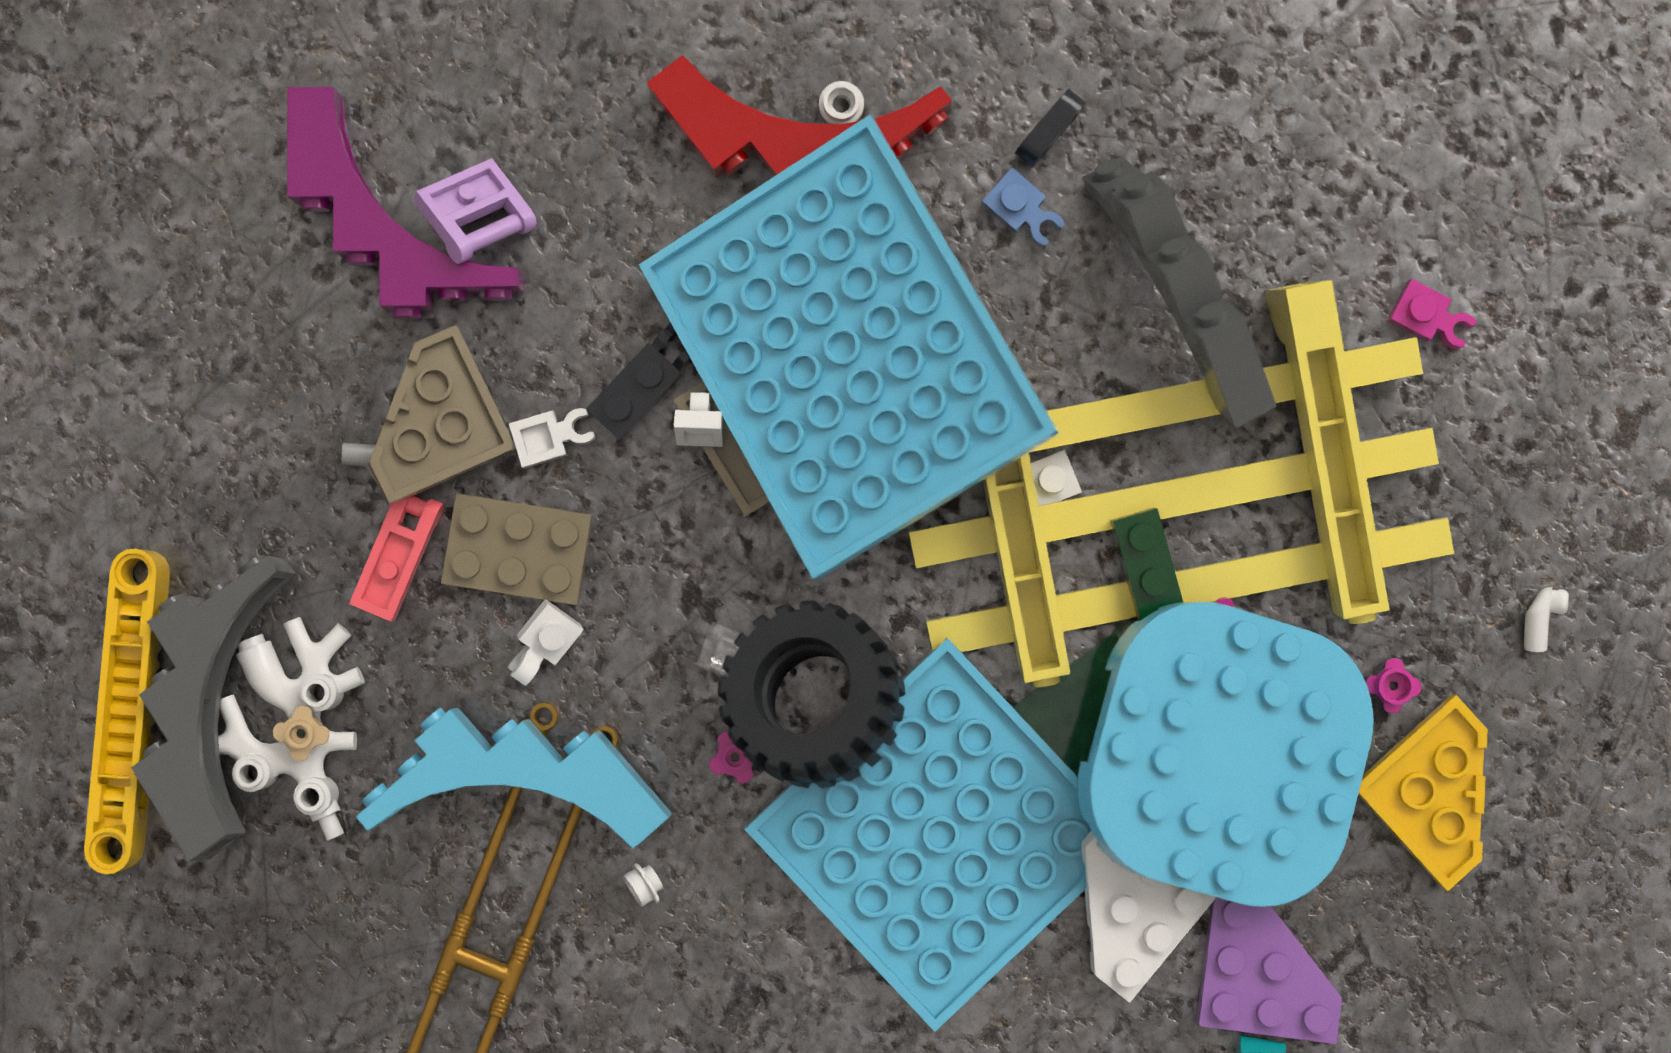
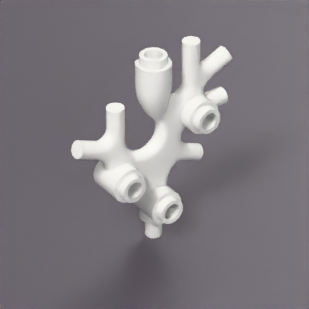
[218,617,365,841]

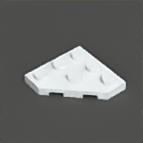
[1081,830,1216,1003]

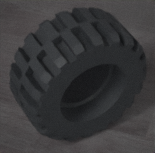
[717,601,905,788]

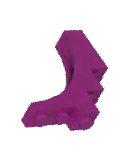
[287,87,524,320]

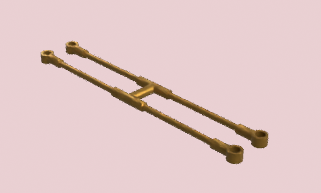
[406,702,619,1053]

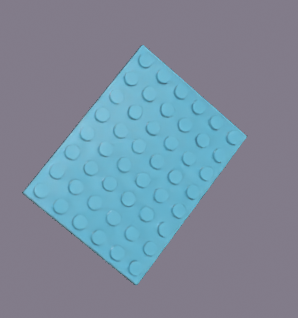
[639,115,1059,580]

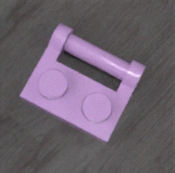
[414,158,537,264]

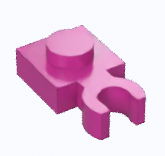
[1387,279,1477,349]

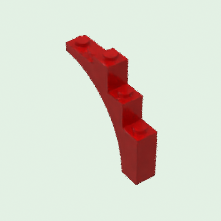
[647,55,952,178]

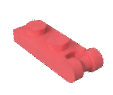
[349,495,444,622]

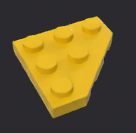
[1358,694,1488,892]

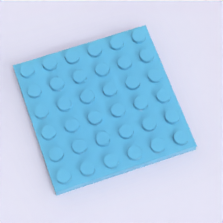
[744,637,1091,1032]

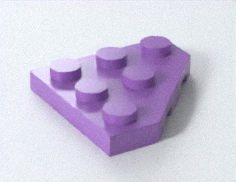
[1196,897,1342,1044]

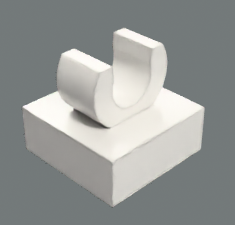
[674,393,724,447]

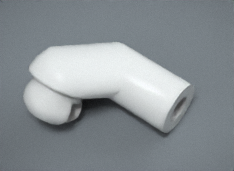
[1523,586,1569,652]

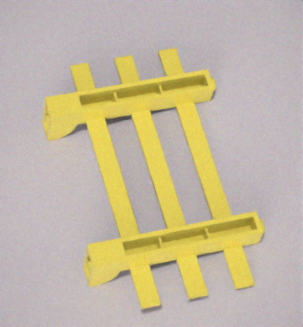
[909,280,1454,687]

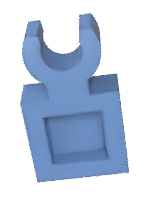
[981,167,1065,248]

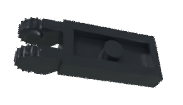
[586,323,692,441]

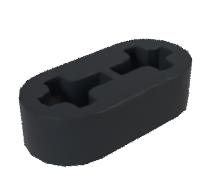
[1015,88,1088,168]

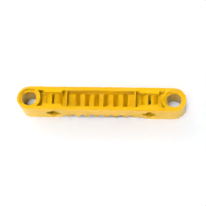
[84,549,170,874]

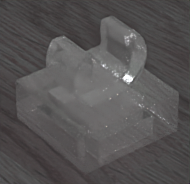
[696,622,747,677]

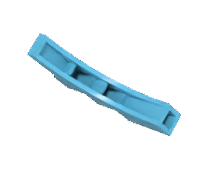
[356,708,672,849]

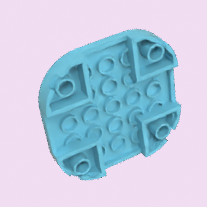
[1078,602,1373,907]

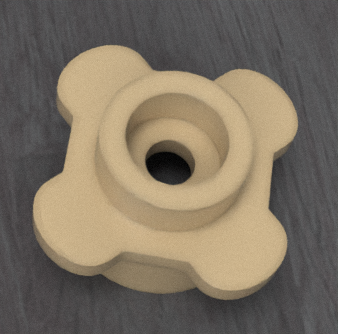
[273,705,330,761]

